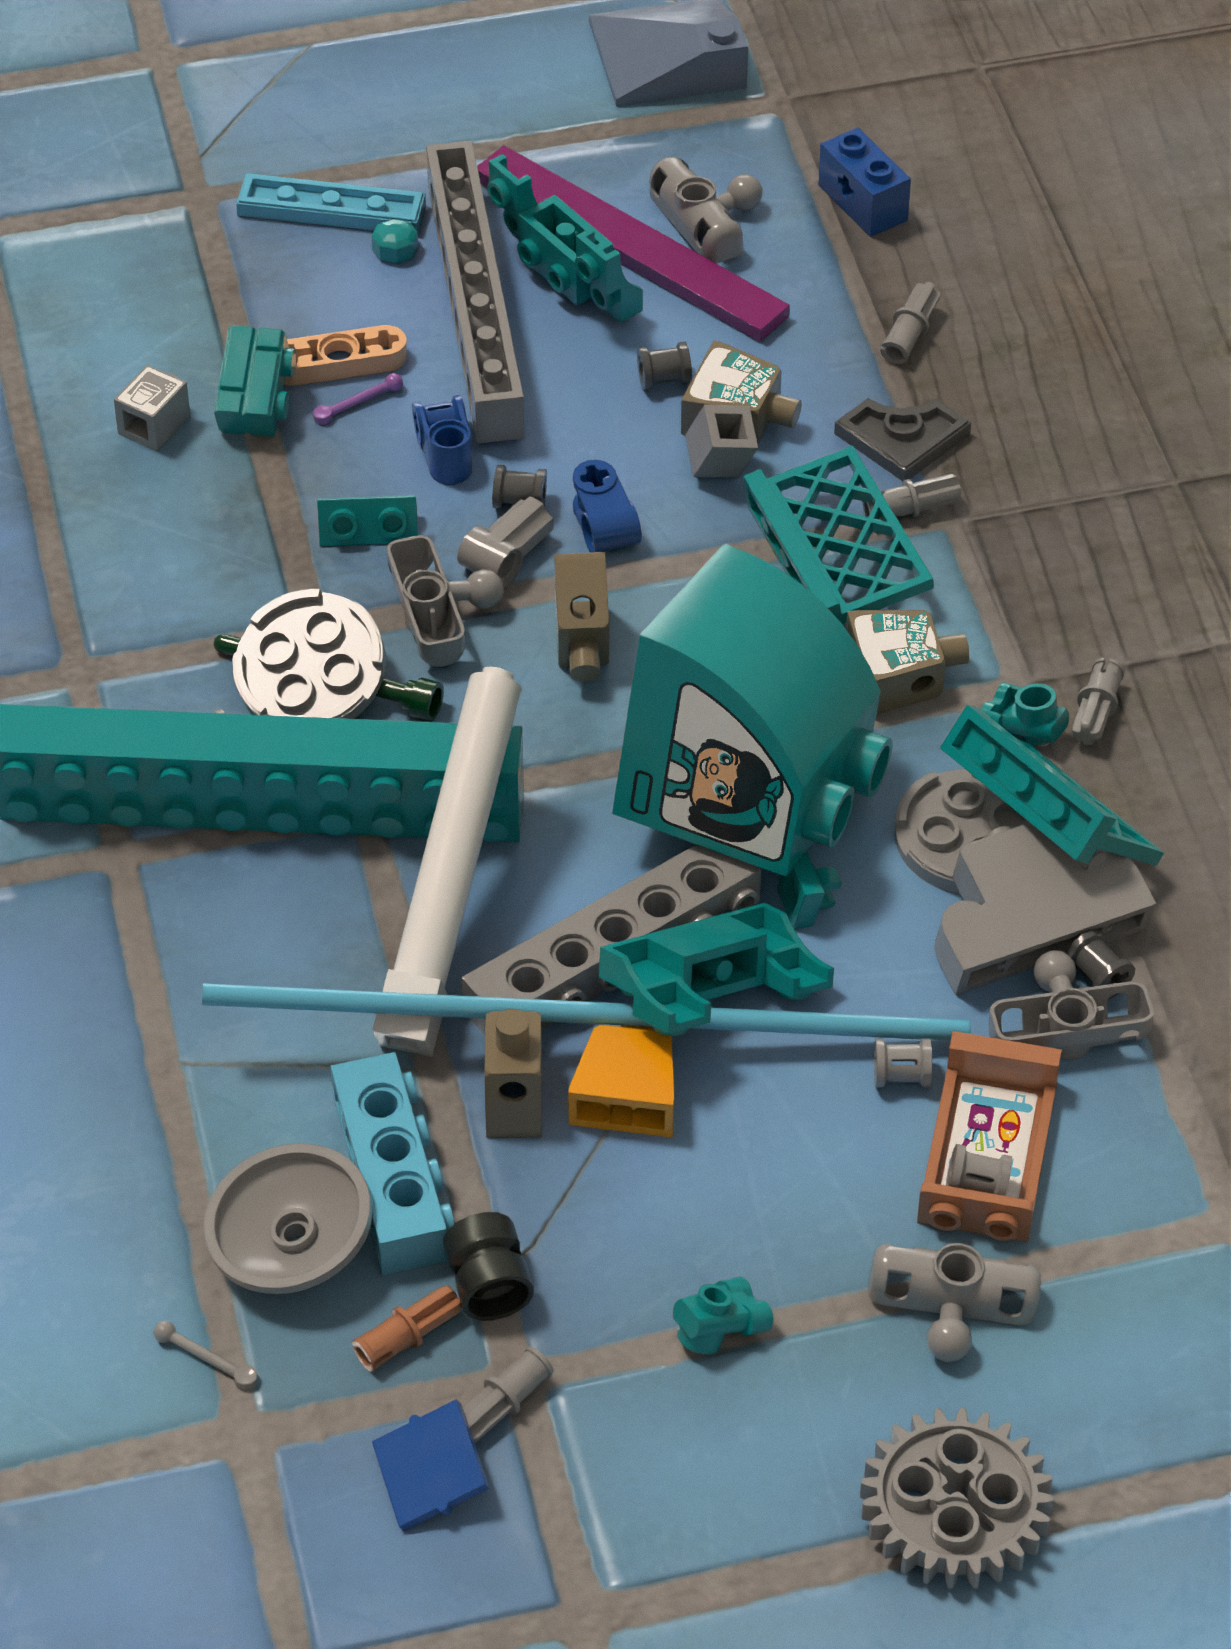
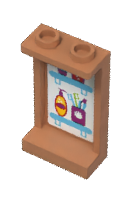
[917,1031,1062,1242]

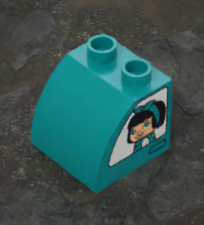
[612,544,893,877]

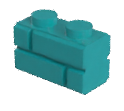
[214,325,296,437]

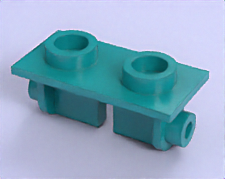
[317,495,418,546]

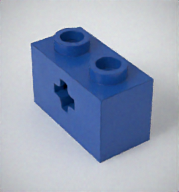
[818,127,911,237]

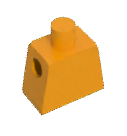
[568,1025,674,1138]

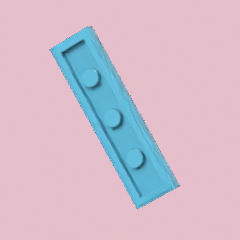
[236,173,426,232]

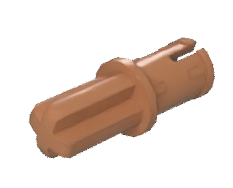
[352,1286,462,1372]

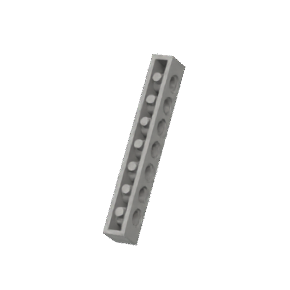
[426,141,525,444]

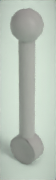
[153,1320,257,1390]

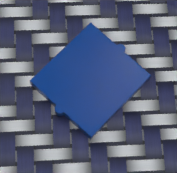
[372,1399,490,1531]

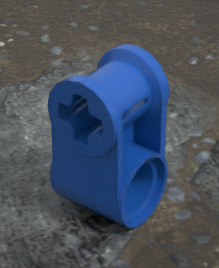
[412,395,472,484]
[573,459,642,553]

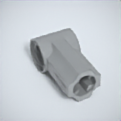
[457,496,553,587]

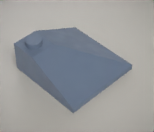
[589,0,748,106]

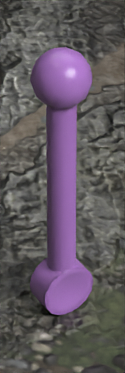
[313,373,403,425]

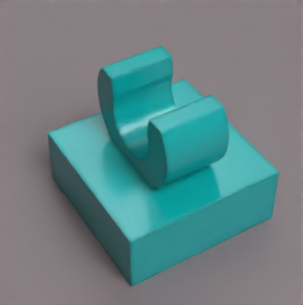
[777,852,842,929]

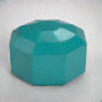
[372,219,418,264]

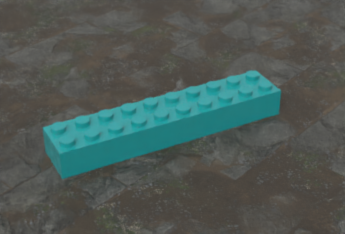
[0,704,524,842]

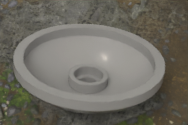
[204,1143,373,1294]

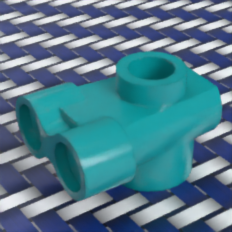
[981,682,1069,746]
[673,1277,774,1354]

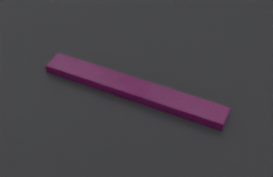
[477,145,790,342]

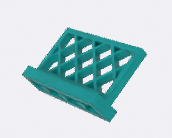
[743,445,934,625]
[940,704,1165,866]

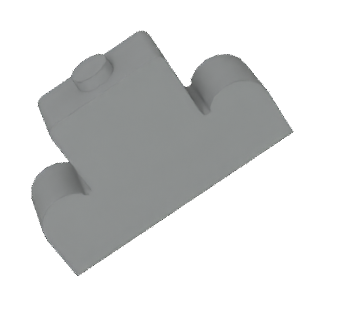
[934,823,1157,995]

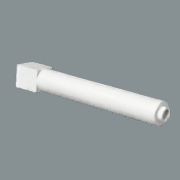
[372,667,522,1057]

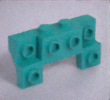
[487,154,643,323]
[598,903,834,1036]

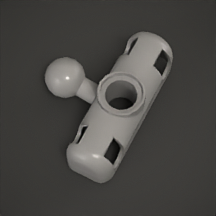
[649,157,763,264]
[387,535,504,667]
[989,950,1154,1060]
[868,1243,1041,1362]

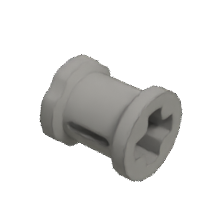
[874,1038,932,1088]
[945,1144,1012,1196]

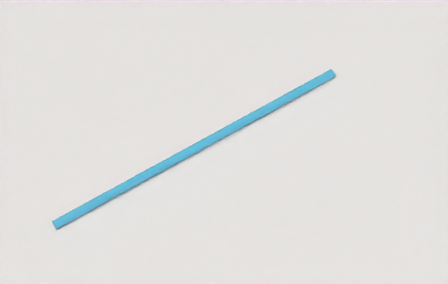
[202,983,971,1041]

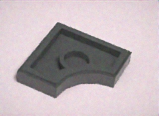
[834,398,971,481]

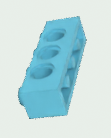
[331,1052,455,1276]

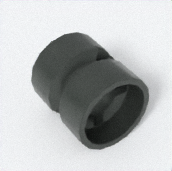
[443,1212,534,1321]

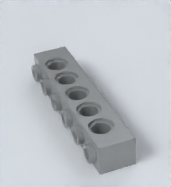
[461,844,761,1035]

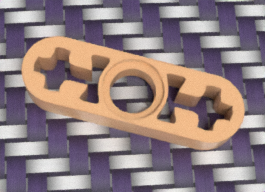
[284,325,407,386]

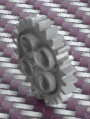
[860,1408,1054,1589]

